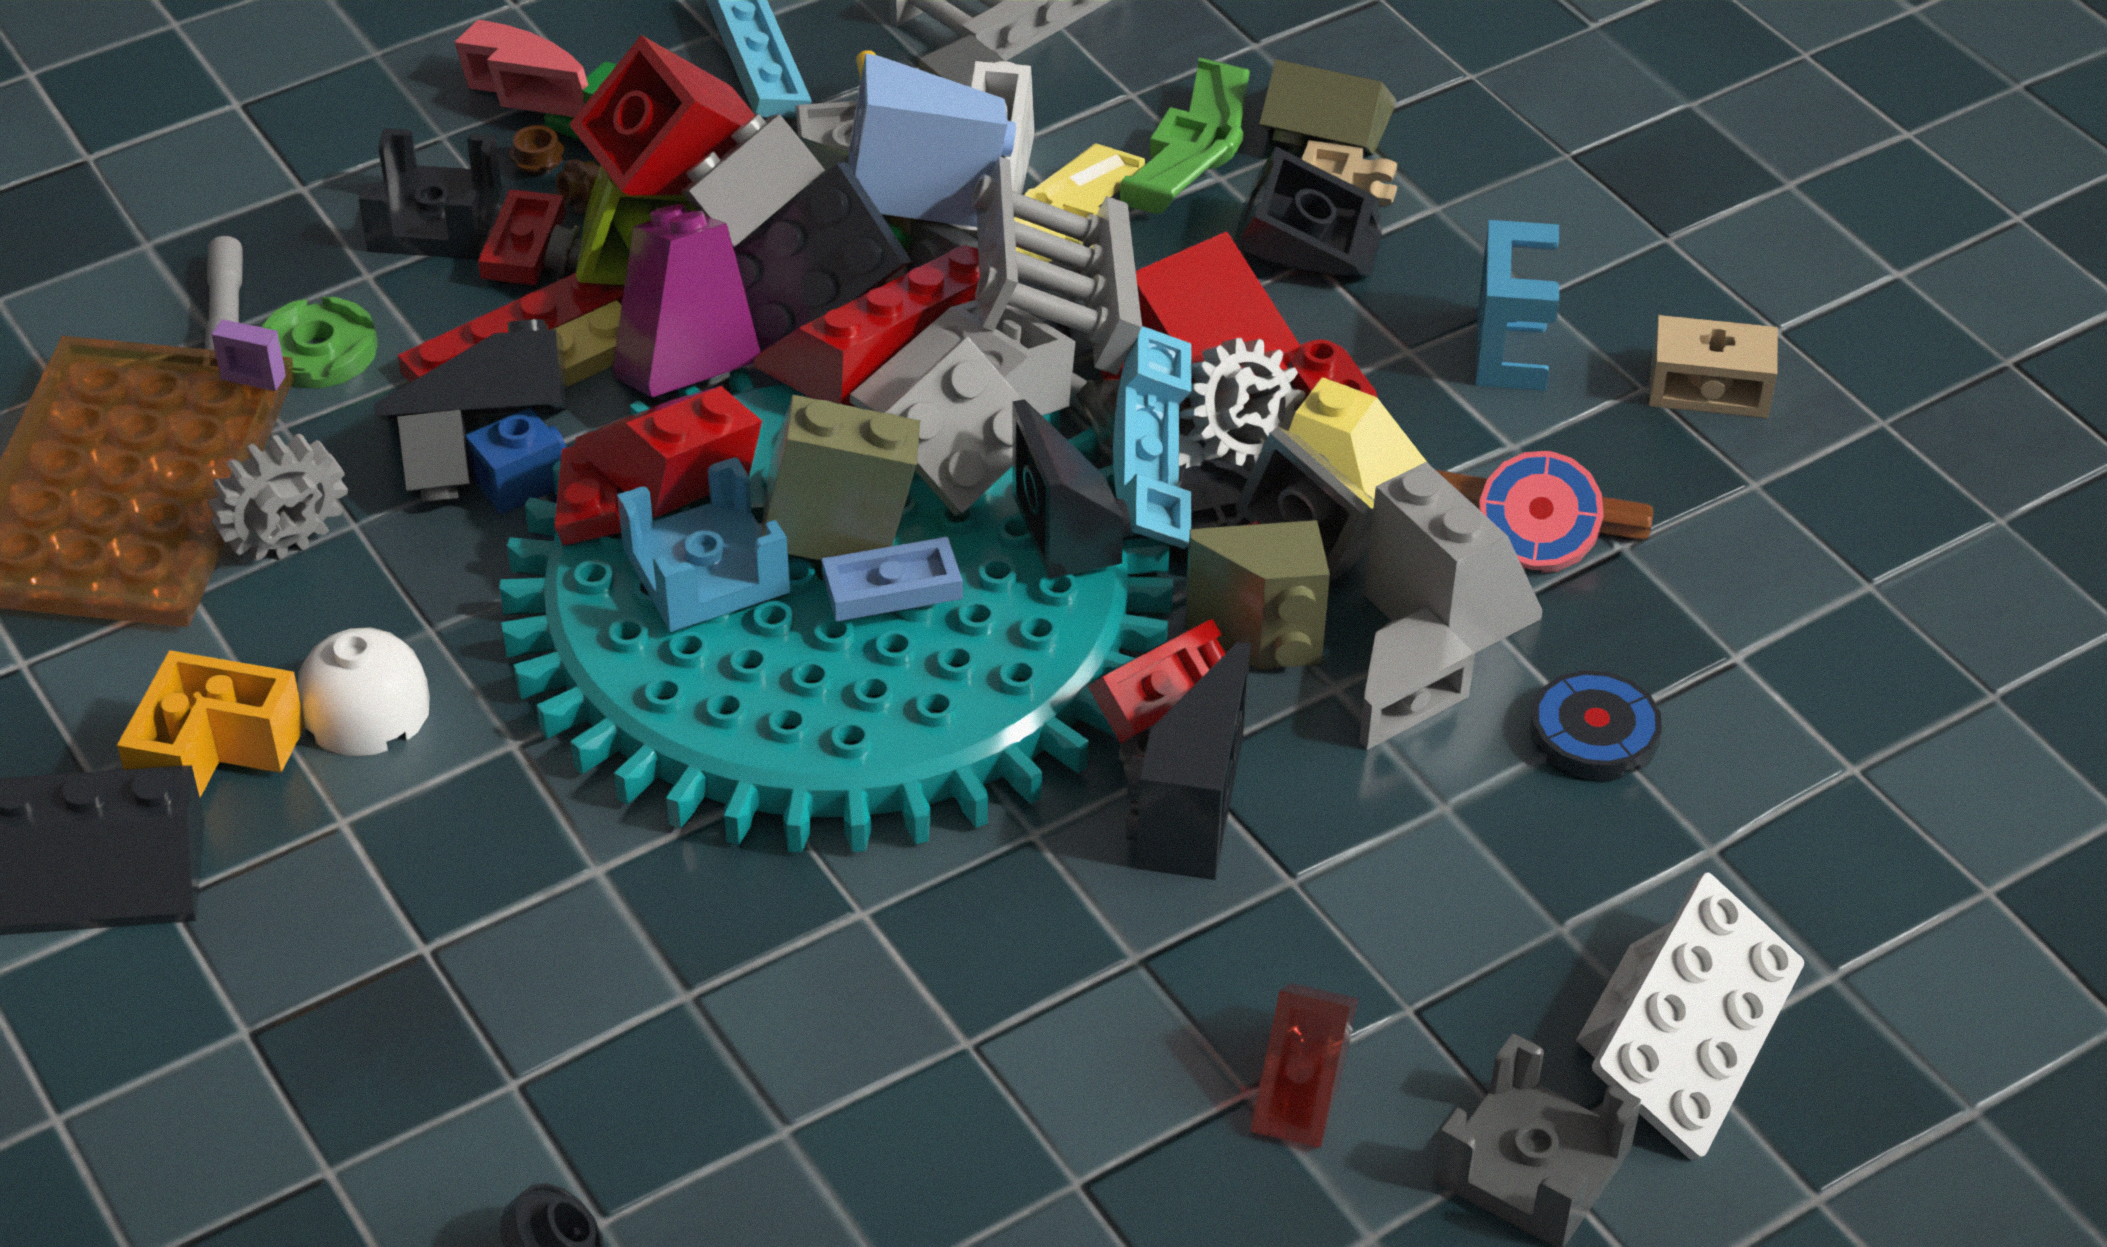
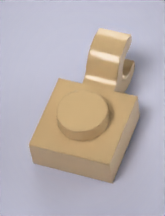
[1302,140,1397,206]

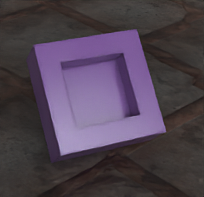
[211,319,286,391]

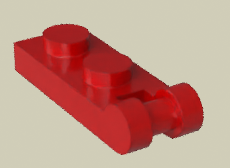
[1087,618,1226,743]

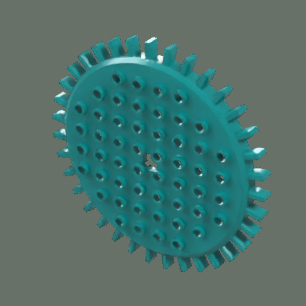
[499,367,1173,852]

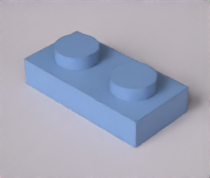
[822,537,963,621]

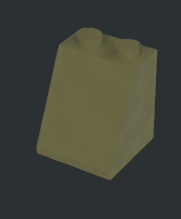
[760,395,921,561]

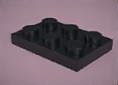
[733,162,911,351]

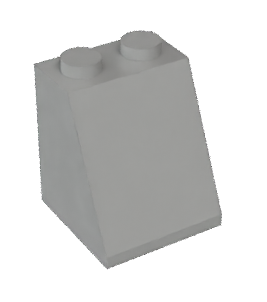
[1365,462,1542,653]

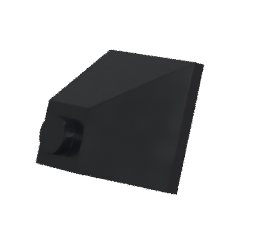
[1012,399,1131,579]

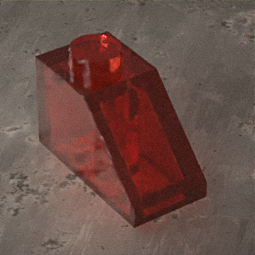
[1250,983,1359,1148]

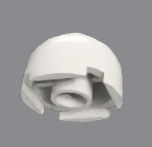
[297,627,430,756]

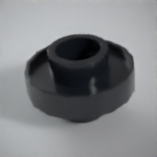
[500,1183,604,1247]

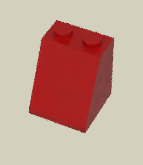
[569,35,755,195]
[1136,231,1301,411]

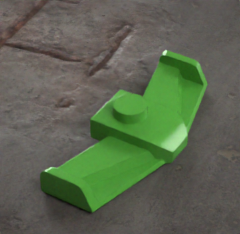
[1120,57,1250,214]

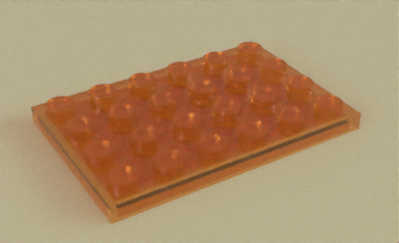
[0,336,294,627]

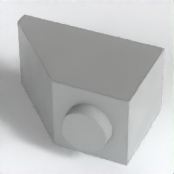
[1359,607,1475,750]

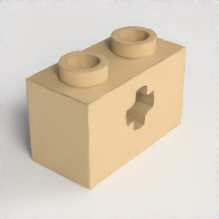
[1649,315,1778,418]

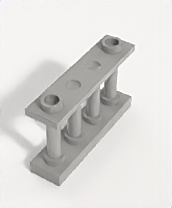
[889,0,1111,61]
[971,156,1142,375]

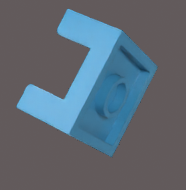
[1475,220,1559,391]
[617,457,790,632]

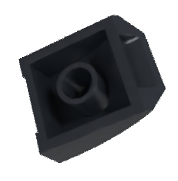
[1233,147,1382,277]

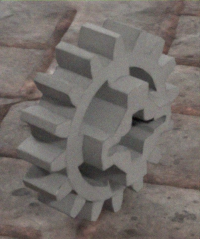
[1179,338,1305,470]
[208,434,348,561]

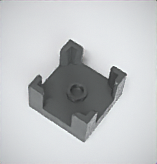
[1434,1033,1642,1247]

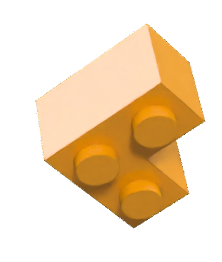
[117,650,305,798]

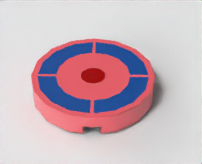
[1479,451,1604,573]

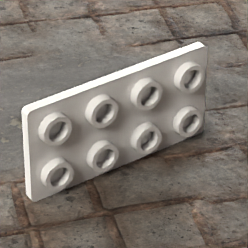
[1576,873,1804,1160]

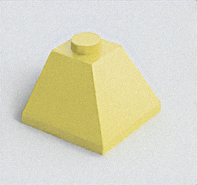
[1289,377,1426,499]

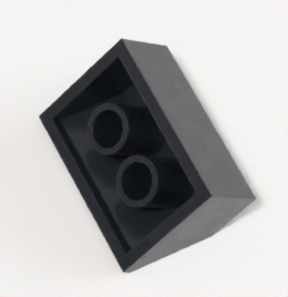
[0,765,205,935]

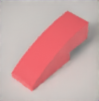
[454,20,588,117]

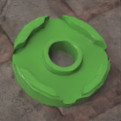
[261,297,378,388]

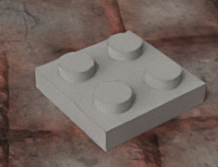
[882,336,1022,516]

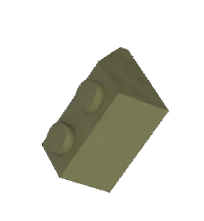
[1259,59,1396,155]
[1185,520,1330,669]

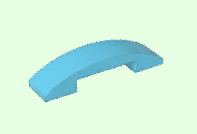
[1113,326,1191,549]

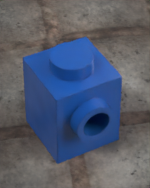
[465,407,567,514]

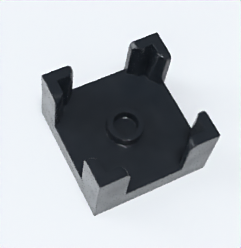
[358,128,502,259]

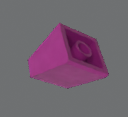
[613,204,760,397]

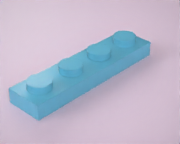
[706,0,812,119]

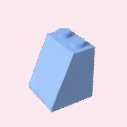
[848,54,1016,227]

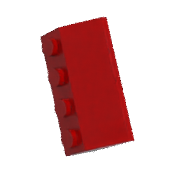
[754,244,980,407]

